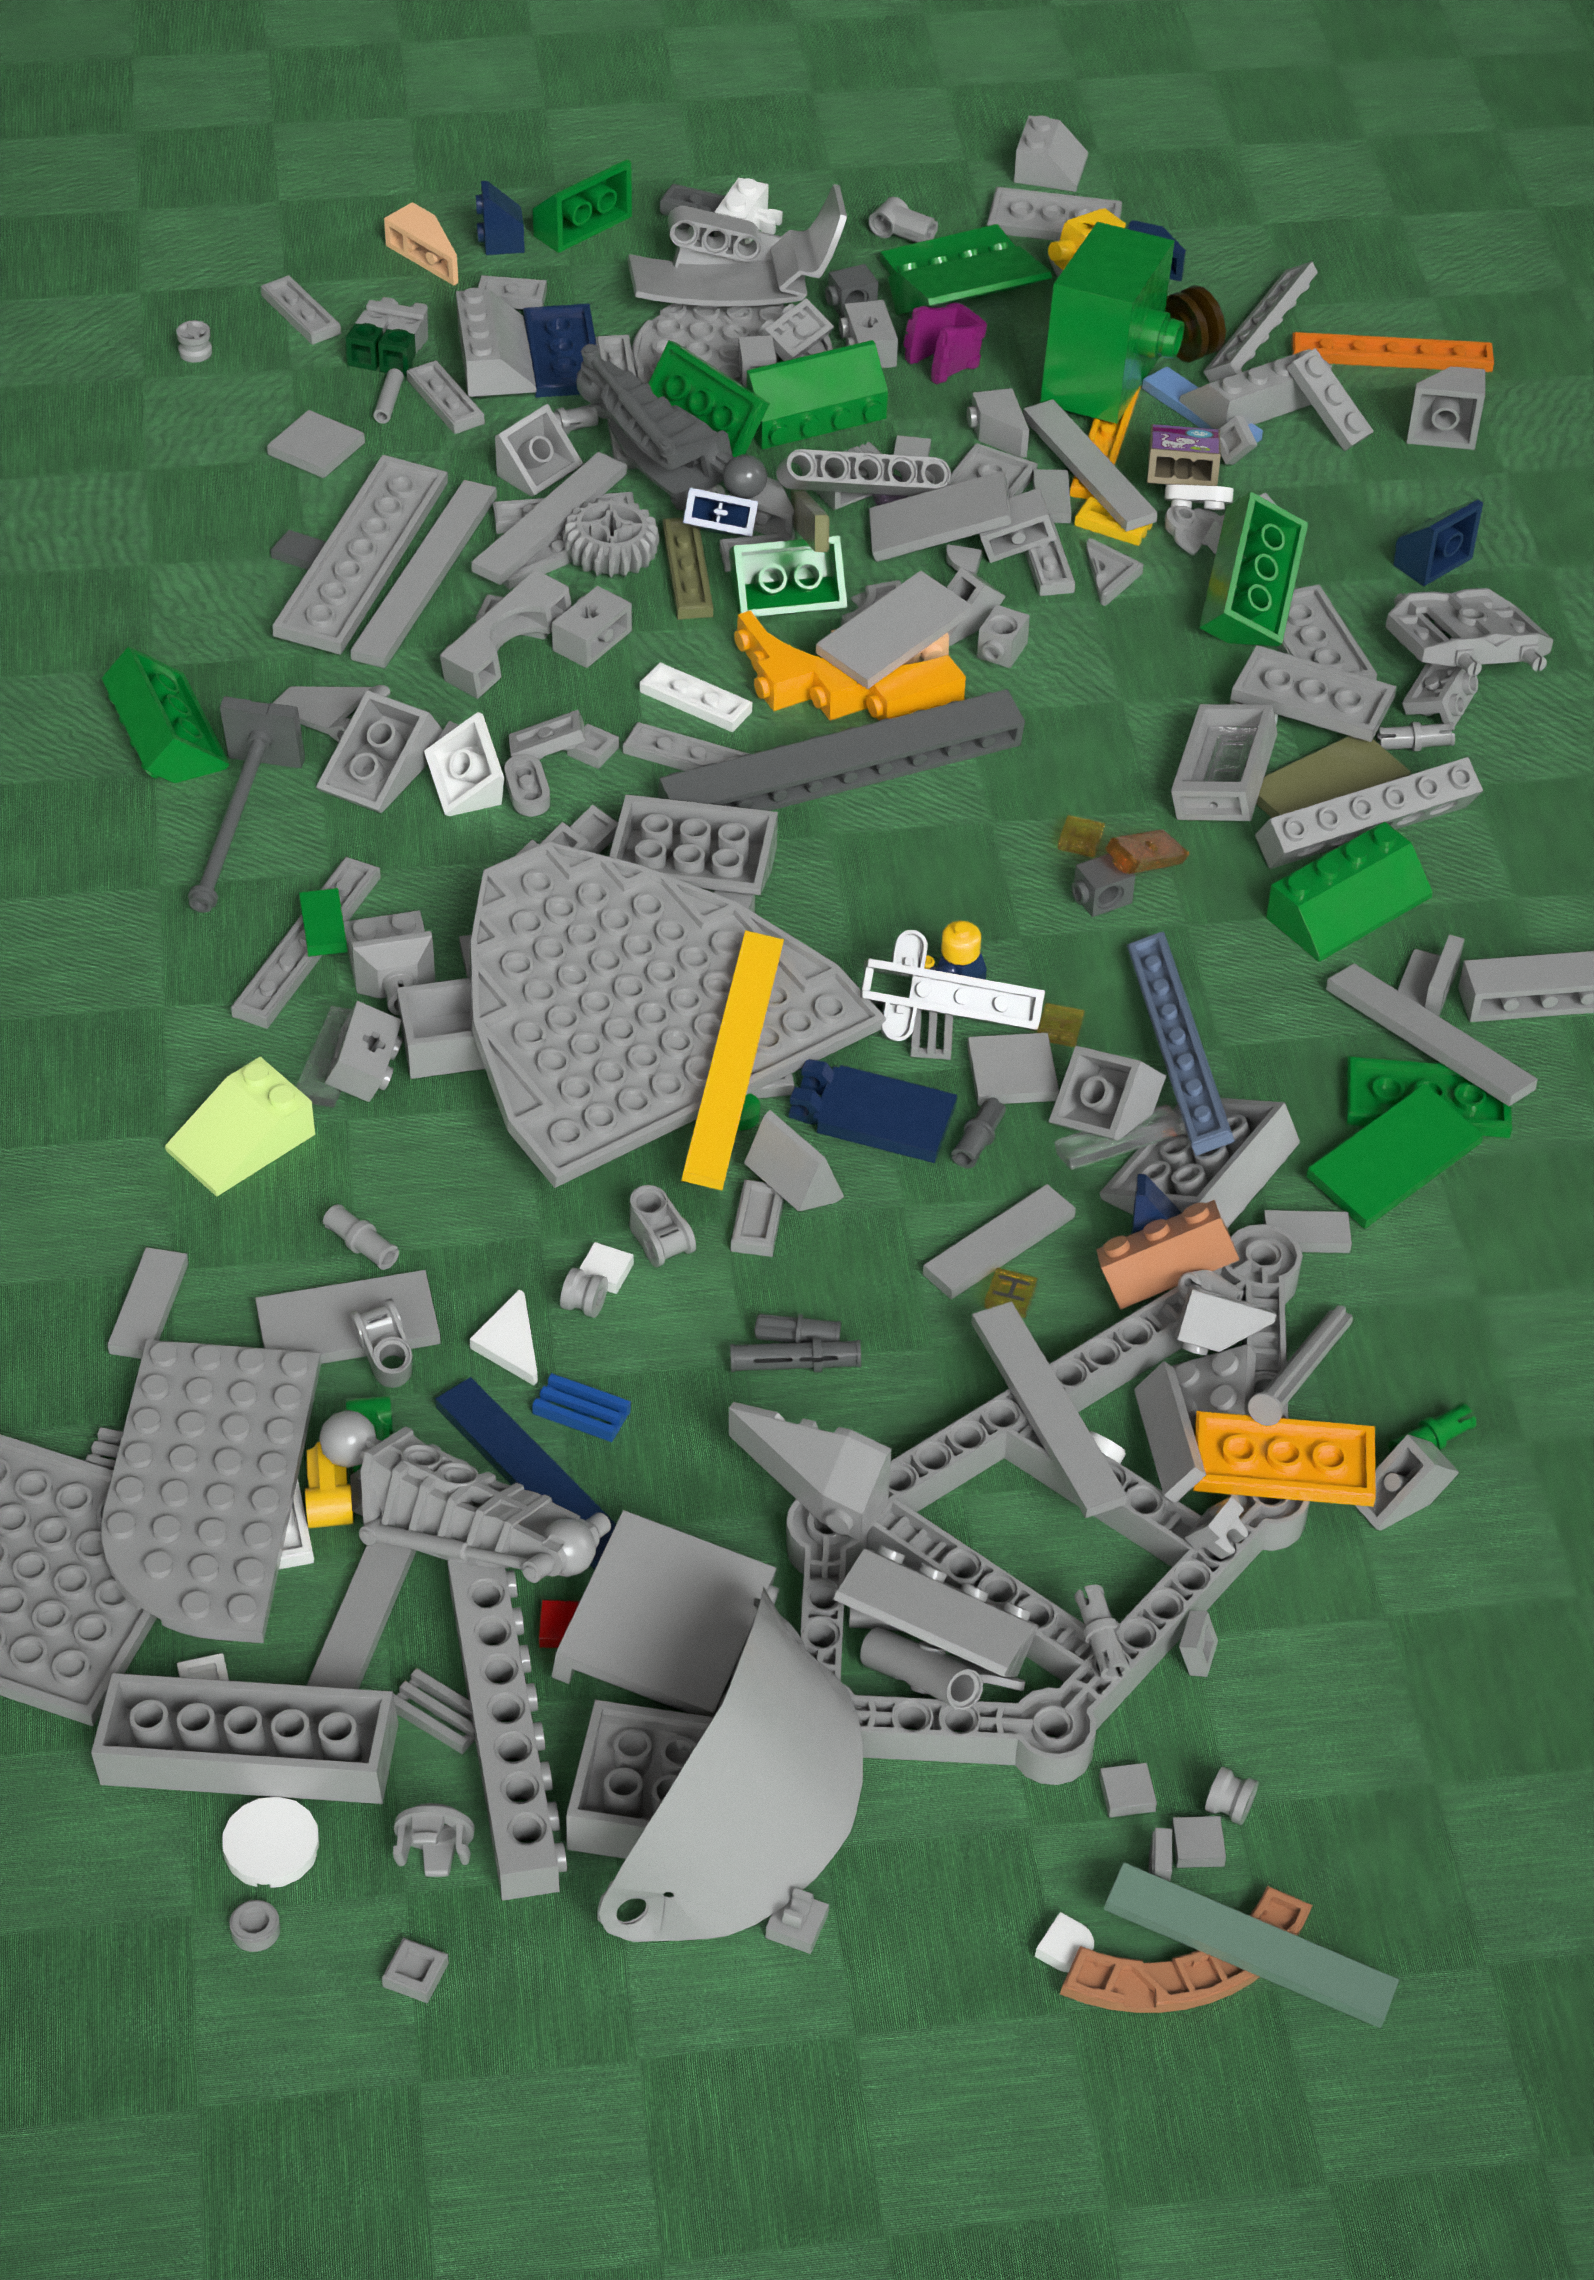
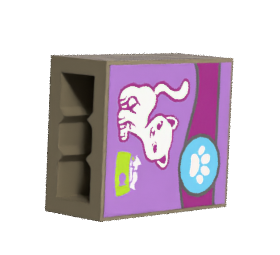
[1147,424,1221,486]

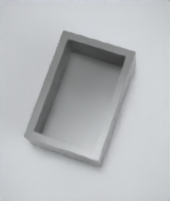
[397,978,485,1079]

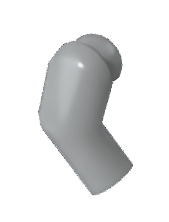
[1178,1270,1244,1300]

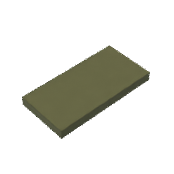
[1256,736,1411,818]

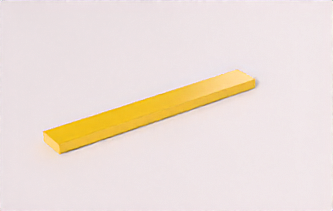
[681,930,784,1190]

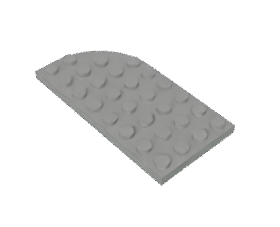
[101,1340,321,1643]

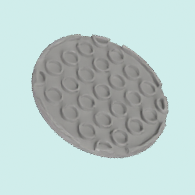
[632,303,833,384]

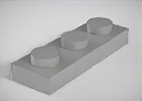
[1286,348,1374,451]

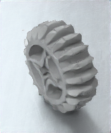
[563,498,659,578]

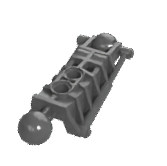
[576,344,768,510]

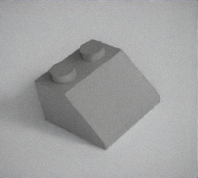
[1014,115,1088,192]
[1406,366,1485,450]
[1049,1046,1166,1141]

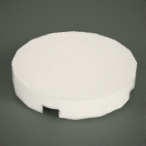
[222,1797,319,1888]

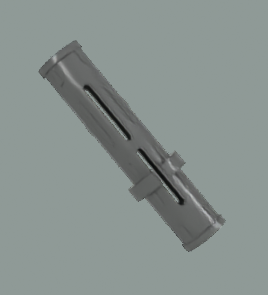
[730,1338,861,1373]

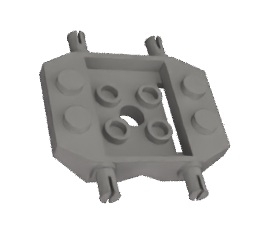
[1385,588,1553,676]

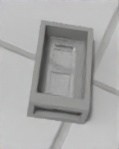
[1171,704,1278,821]

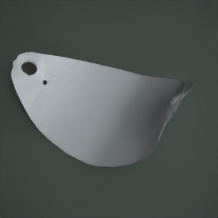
[597,1587,863,1942]

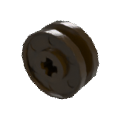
[1165,285,1226,363]

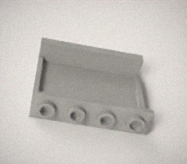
[552,1510,780,1717]

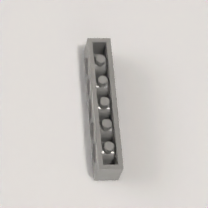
[1255,757,1483,869]

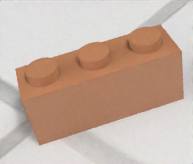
[1096,1200,1239,1310]

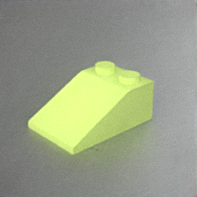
[165,1057,315,1197]

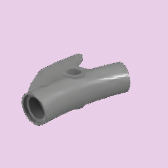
[860,1627,1025,1710]

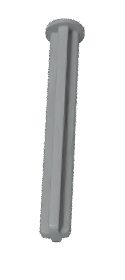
[1248,1305,1353,1426]

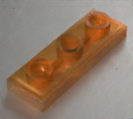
[1105,829,1190,874]

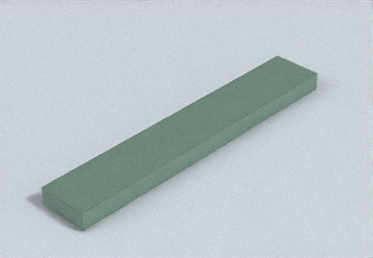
[1104,1862,1399,2028]

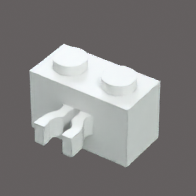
[715,177,783,244]

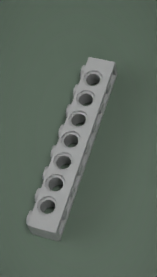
[448,1560,567,1901]

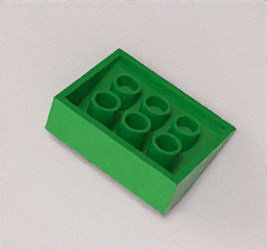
[888,242,1052,316]

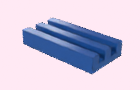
[532,1373,631,1442]

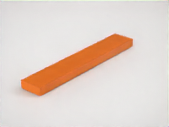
[1291,332,1494,372]

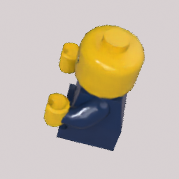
[924,920,987,980]

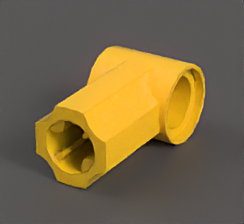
[305,1442,354,1528]

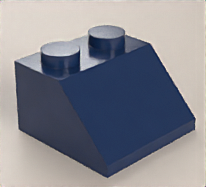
[1393,499,1483,586]

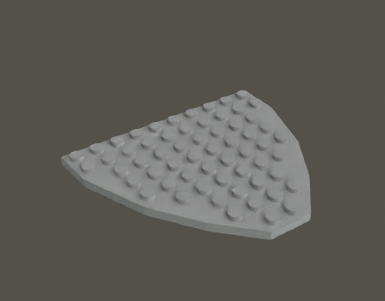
[469,842,886,1188]

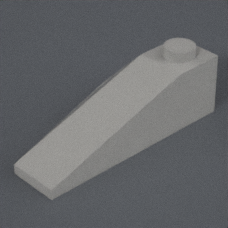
[729,1402,891,1542]

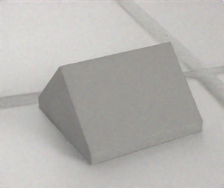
[495,403,584,497]
[744,1110,844,1211]

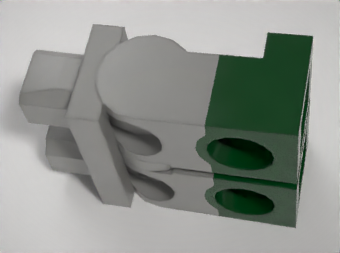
[345,297,428,376]

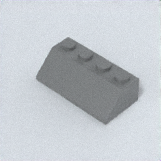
[456,288,536,397]
[1179,349,1332,429]
[833,1545,1039,1677]

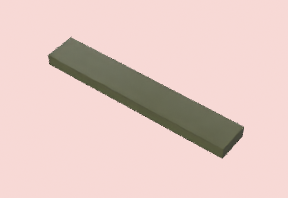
[791,489,829,552]

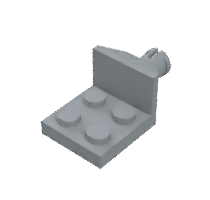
[344,910,435,1015]

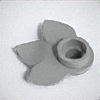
[1165,506,1221,555]

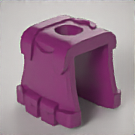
[903,303,987,384]

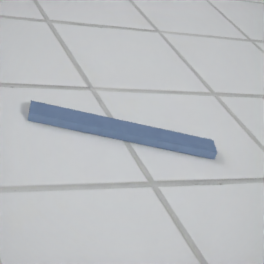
[1127,931,1235,1156]

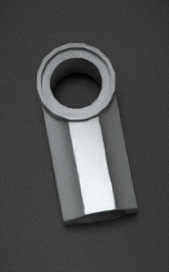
[868,197,938,243]

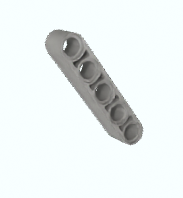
[776,449,951,496]

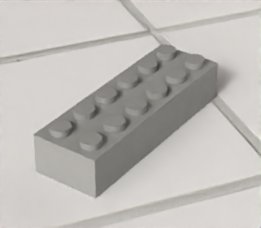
[91,1673,398,1804]

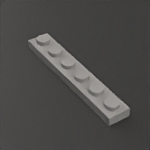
[1204,261,1318,382]

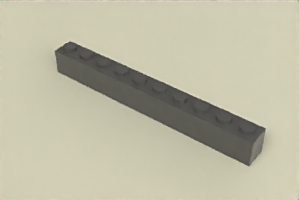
[658,689,1025,811]

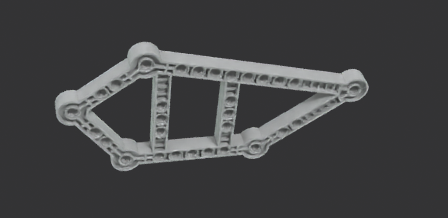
[786,1224,1310,1785]

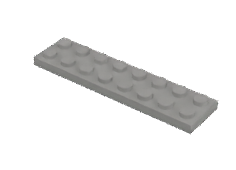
[273,455,448,655]

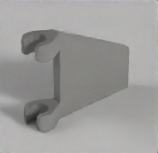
[273,685,390,743]

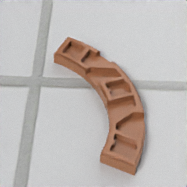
[1060,1886,1313,2013]

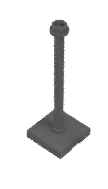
[188,696,305,913]

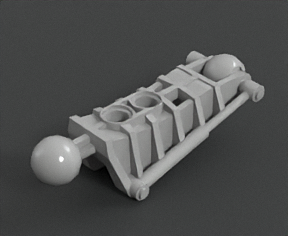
[319,1410,611,1583]

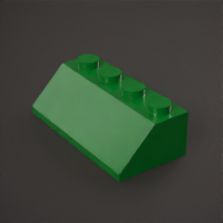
[746,340,888,450]
[1199,492,1308,646]
[101,646,230,783]
[1266,822,1433,962]

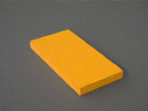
[1193,1411,1376,1507]

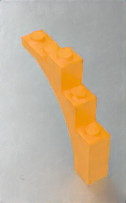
[734,610,966,721]

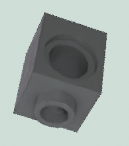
[825,264,878,318]
[1071,851,1136,917]

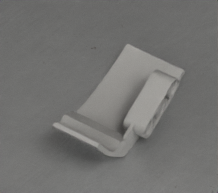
[627,184,847,307]

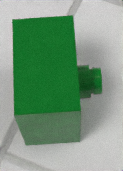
[1040,222,1184,424]

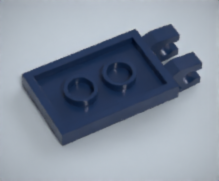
[789,1059,958,1163]

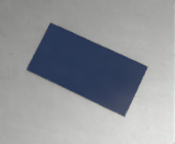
[524,304,597,398]

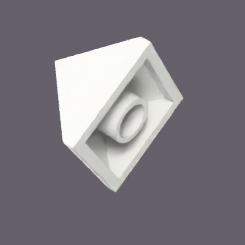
[424,712,504,816]

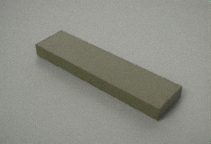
[663,518,713,619]

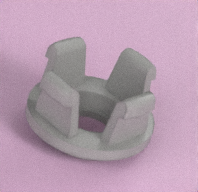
[393,1803,475,1877]

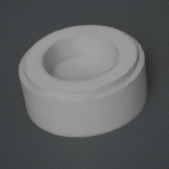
[230,1900,280,1952]

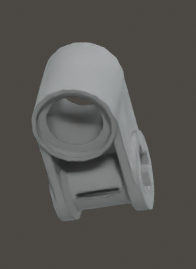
[629,1185,696,1268]
[350,1298,412,1388]

